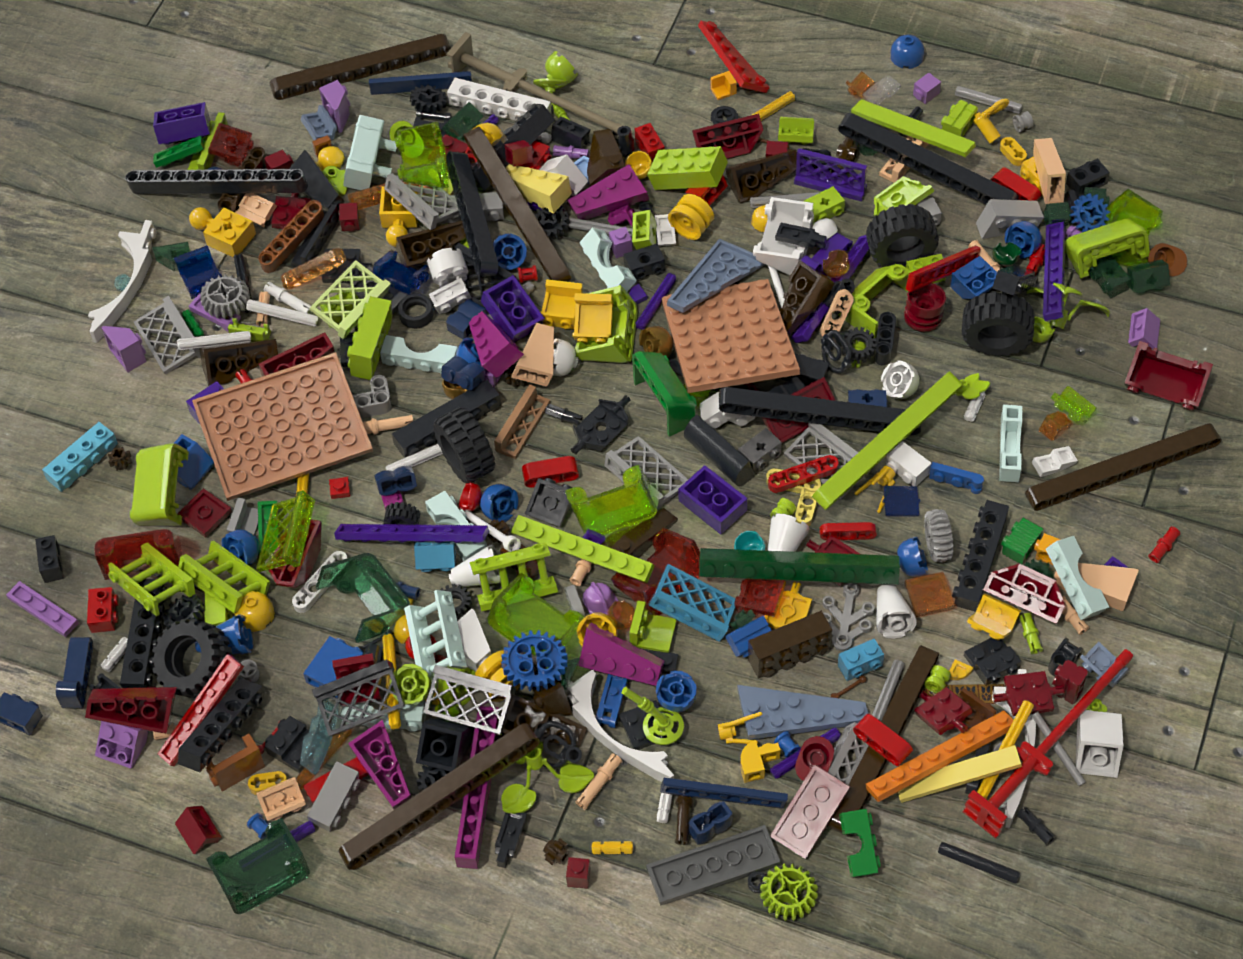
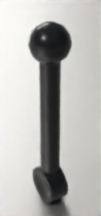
[358,630,394,651]

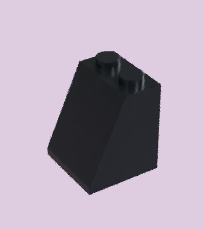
[416,716,475,771]

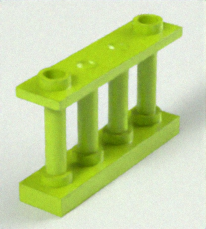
[178,540,270,613]
[108,542,196,616]
[469,543,558,612]

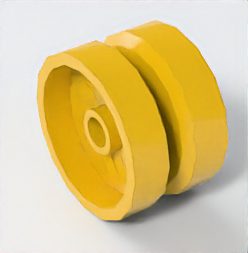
[668,194,714,240]
[475,650,526,702]

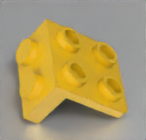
[967,594,1021,640]

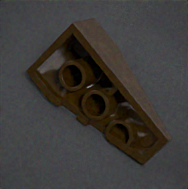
[587,129,625,186]
[725,149,797,203]
[396,221,466,268]
[779,260,835,336]
[199,339,278,386]
[601,508,678,558]
[521,652,572,715]
[502,695,587,747]

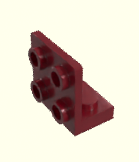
[332,653,380,707]

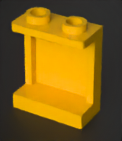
[540,280,583,329]
[572,293,614,344]

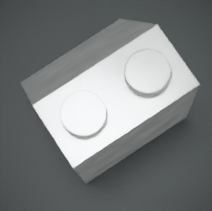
[443,609,491,672]
[1075,710,1123,778]

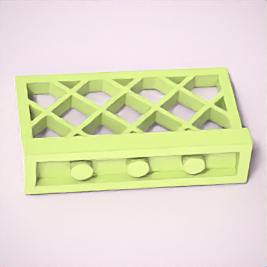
[310,260,391,339]

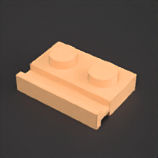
[235,193,277,228]

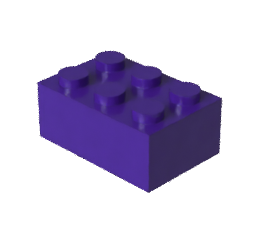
[153,102,211,145]
[481,275,544,343]
[678,465,747,535]

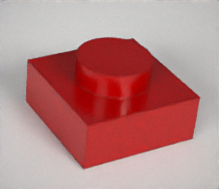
[329,477,350,499]

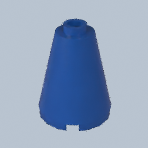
[195,614,253,654]

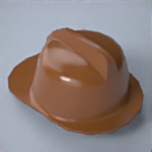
[1147,243,1187,276]

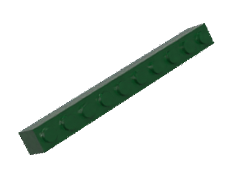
[699,548,900,585]

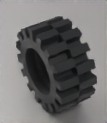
[841,327,876,364]
[383,502,421,525]
[437,584,472,621]

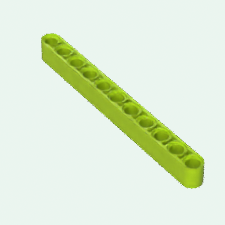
[812,371,963,510]

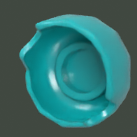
[734,531,765,551]

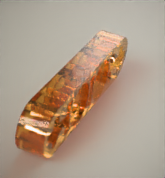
[281,248,346,289]

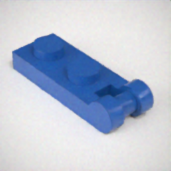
[929,462,984,494]
[596,674,629,728]

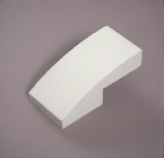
[655,214,676,246]
[1032,446,1078,477]

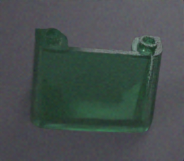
[206,818,310,914]

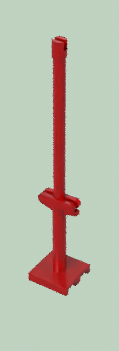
[962,649,1133,839]

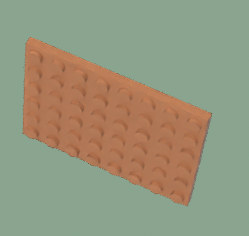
[662,279,800,393]
[192,352,373,501]

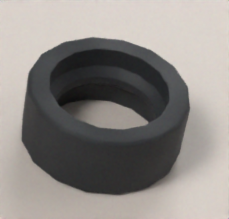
[398,293,434,329]

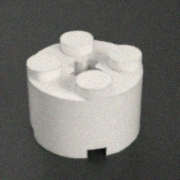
[427,248,468,288]

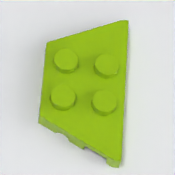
[874,176,934,216]

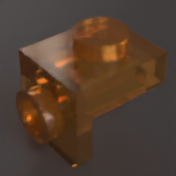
[846,71,875,99]
[1039,411,1073,441]

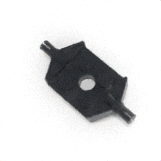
[571,395,631,455]

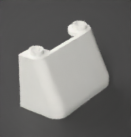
[753,197,814,275]

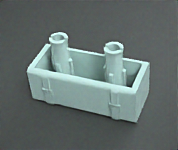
[343,115,398,192]

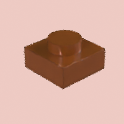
[312,135,332,157]

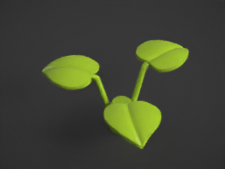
[1027,283,1110,329]
[501,742,594,814]

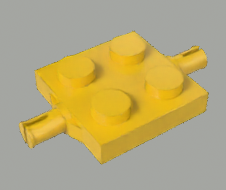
[764,581,812,629]

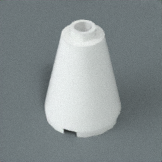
[768,514,809,552]
[449,545,501,587]
[876,584,916,639]

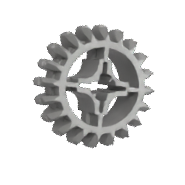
[200,274,250,319]
[924,509,953,562]

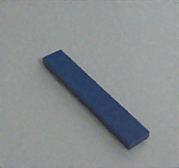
[369,71,472,95]
[660,777,788,809]

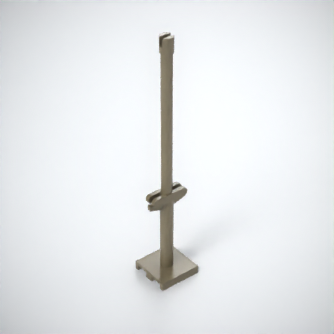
[447,32,624,134]

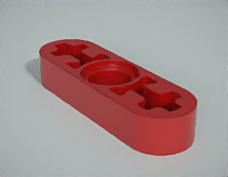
[819,522,877,541]

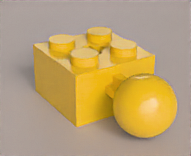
[379,187,418,247]
[189,207,256,257]

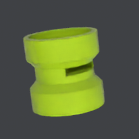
[770,498,796,518]
[924,665,951,694]

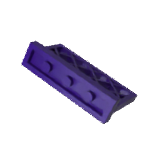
[794,148,867,202]

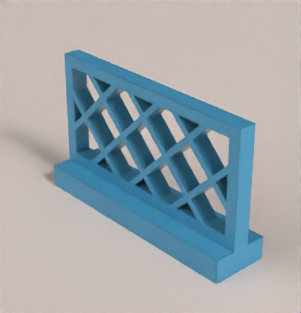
[649,564,738,642]

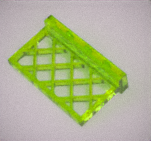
[256,490,315,572]

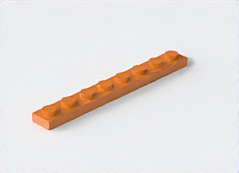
[866,710,1014,802]

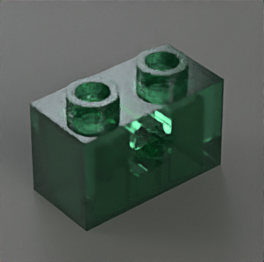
[442,102,484,141]
[1089,255,1131,299]
[1127,259,1170,294]

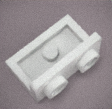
[429,278,471,314]

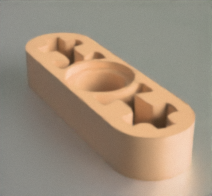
[820,289,854,337]

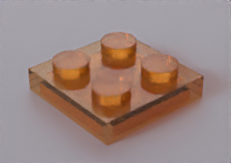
[905,572,955,617]

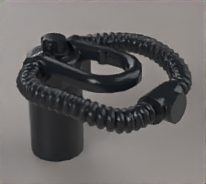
[611,126,635,158]
[821,330,853,374]
[534,720,582,770]

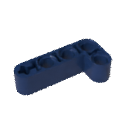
[56,637,93,708]

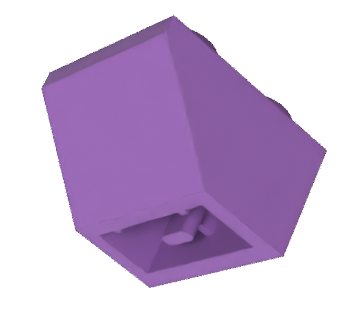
[95,721,148,768]

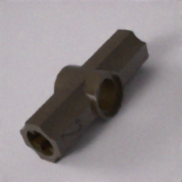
[831,136,859,177]

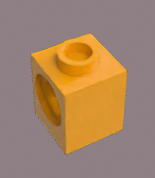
[1034,533,1061,566]

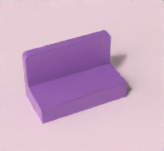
[1128,308,1160,349]

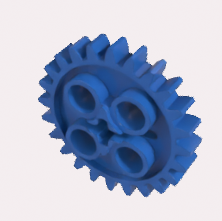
[501,630,568,692]

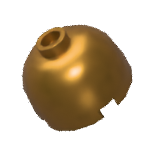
[639,326,674,358]

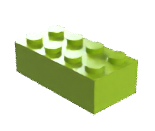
[647,146,728,190]
[347,296,392,380]

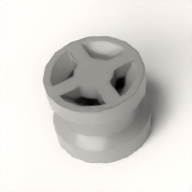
[1012,111,1033,132]
[239,659,260,683]

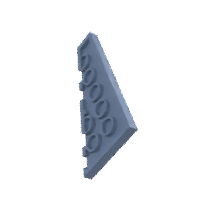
[667,239,766,313]

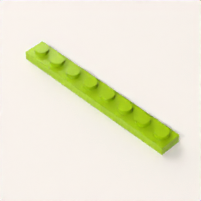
[511,515,655,583]

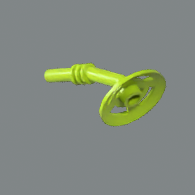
[533,78,570,120]
[622,687,684,745]

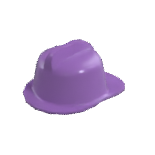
[582,582,622,622]

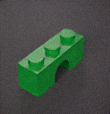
[839,809,881,877]

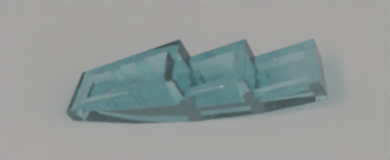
[300,700,339,775]

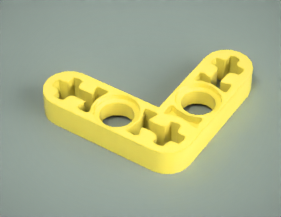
[766,468,821,526]

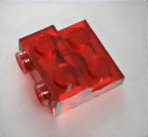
[208,123,254,167]
[734,579,786,617]

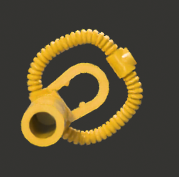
[973,99,1009,144]

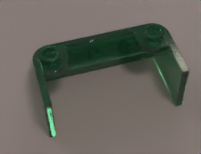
[315,553,410,643]

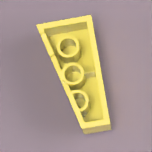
[506,164,572,214]

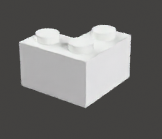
[540,154,588,197]
[700,392,755,429]

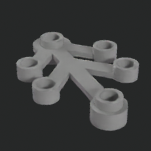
[822,583,874,651]

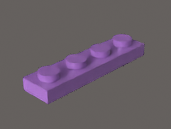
[6,581,79,638]

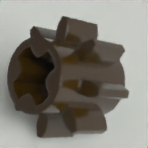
[504,364,523,387]
[108,447,132,471]
[487,519,510,544]
[543,838,569,865]

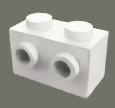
[886,441,931,487]

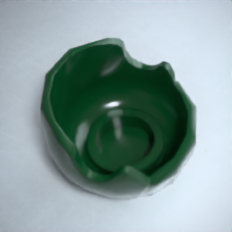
[992,242,1022,267]

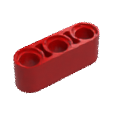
[990,167,1042,201]
[522,456,579,488]
[853,714,913,766]

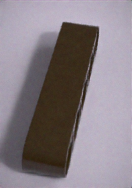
[217,147,266,212]

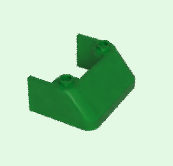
[632,351,697,437]

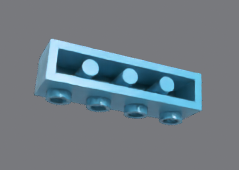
[42,422,118,492]

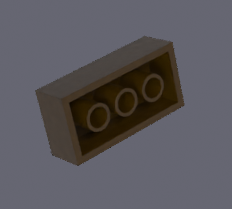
[748,610,832,679]

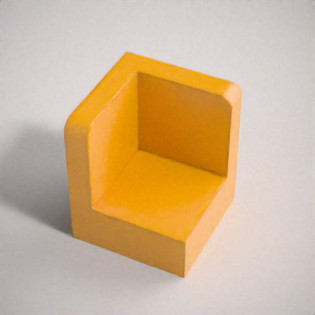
[711,71,737,100]

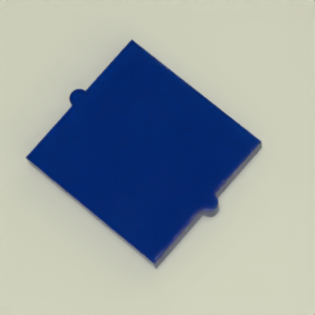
[882,486,920,516]

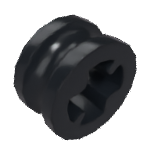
[748,871,766,893]

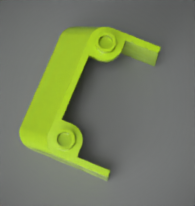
[838,264,911,339]

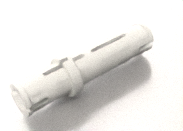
[264,281,312,314]

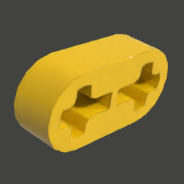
[1000,137,1027,166]
[248,771,287,795]

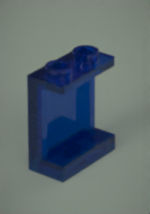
[174,245,222,299]
[373,249,429,295]

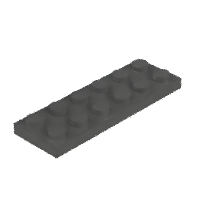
[646,825,780,906]

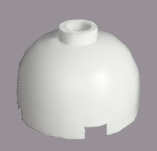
[553,338,578,376]
[881,361,920,399]

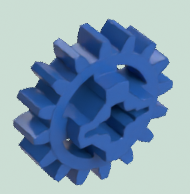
[1070,194,1110,232]

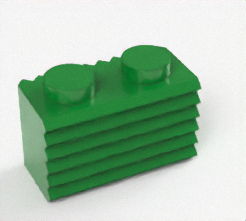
[1001,517,1044,564]

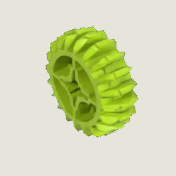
[760,863,818,921]

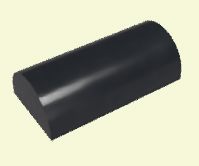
[684,414,755,486]

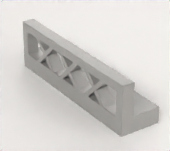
[828,722,868,785]

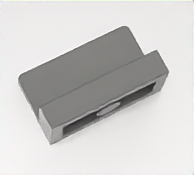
[227,498,258,536]

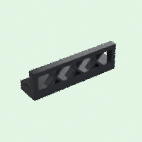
[291,204,339,271]

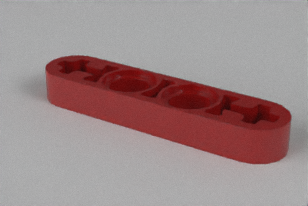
[768,455,839,493]

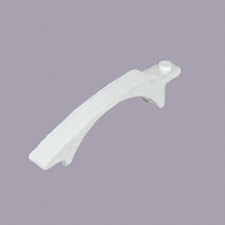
[88,220,157,343]
[992,669,1036,828]
[556,670,674,782]

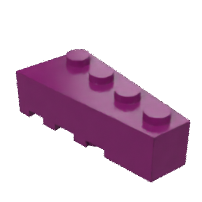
[469,311,524,378]
[348,720,412,810]

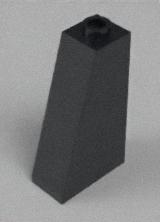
[290,150,345,211]

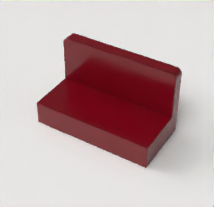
[175,805,222,854]

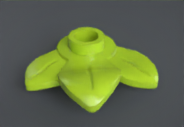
[323,166,347,195]
[955,373,990,399]

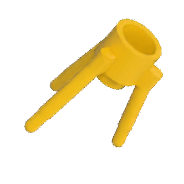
[854,466,896,513]
[718,712,762,744]

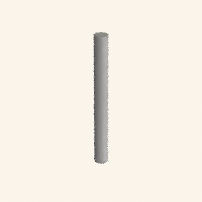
[1031,712,1086,786]

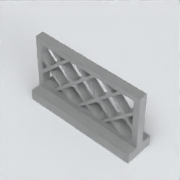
[384,167,460,230]
[133,296,201,375]
[784,423,872,499]
[604,436,688,511]

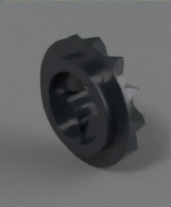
[711,106,738,125]

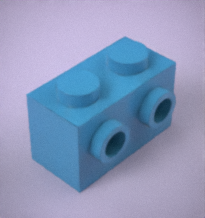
[414,541,456,572]
[838,638,884,681]

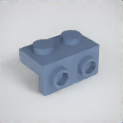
[301,105,337,140]
[1080,642,1129,688]

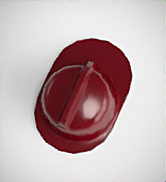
[795,736,834,781]

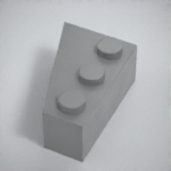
[976,199,1044,239]

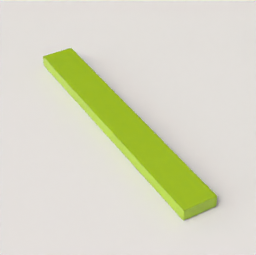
[851,99,976,158]

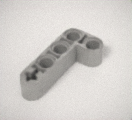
[352,375,392,418]

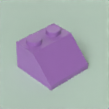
[319,80,350,133]
[101,326,147,373]

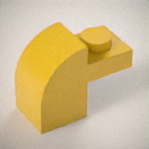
[740,740,780,783]

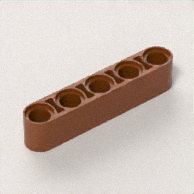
[258,200,324,273]

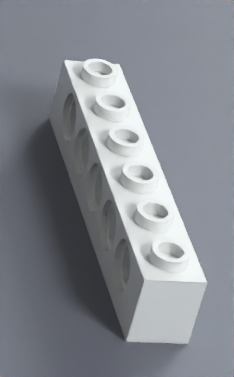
[447,78,551,121]

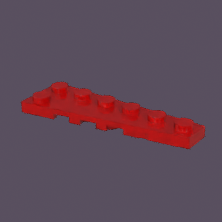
[698,20,770,93]

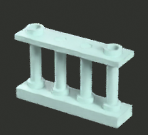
[404,590,467,683]

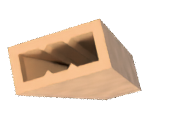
[1033,138,1066,205]
[512,323,554,387]
[1054,563,1139,611]

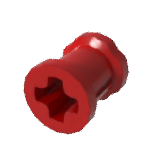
[518,265,538,284]

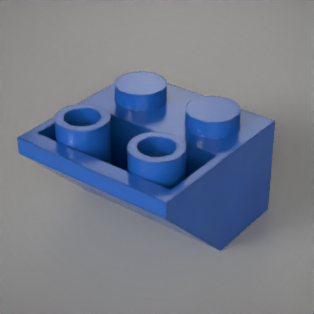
[950,256,997,299]
[174,434,214,490]

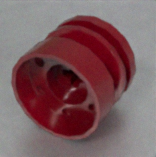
[904,283,946,331]

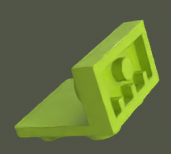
[629,601,676,653]

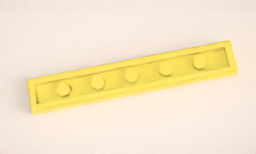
[898,745,1022,803]

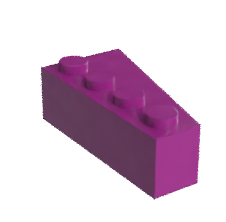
[568,164,649,220]
[579,622,665,686]

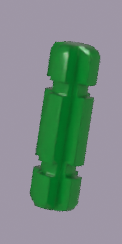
[181,309,204,337]

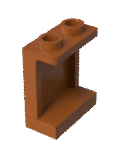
[205,733,265,792]

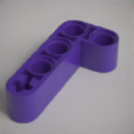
[801,232,853,276]

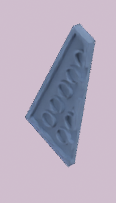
[737,685,868,740]

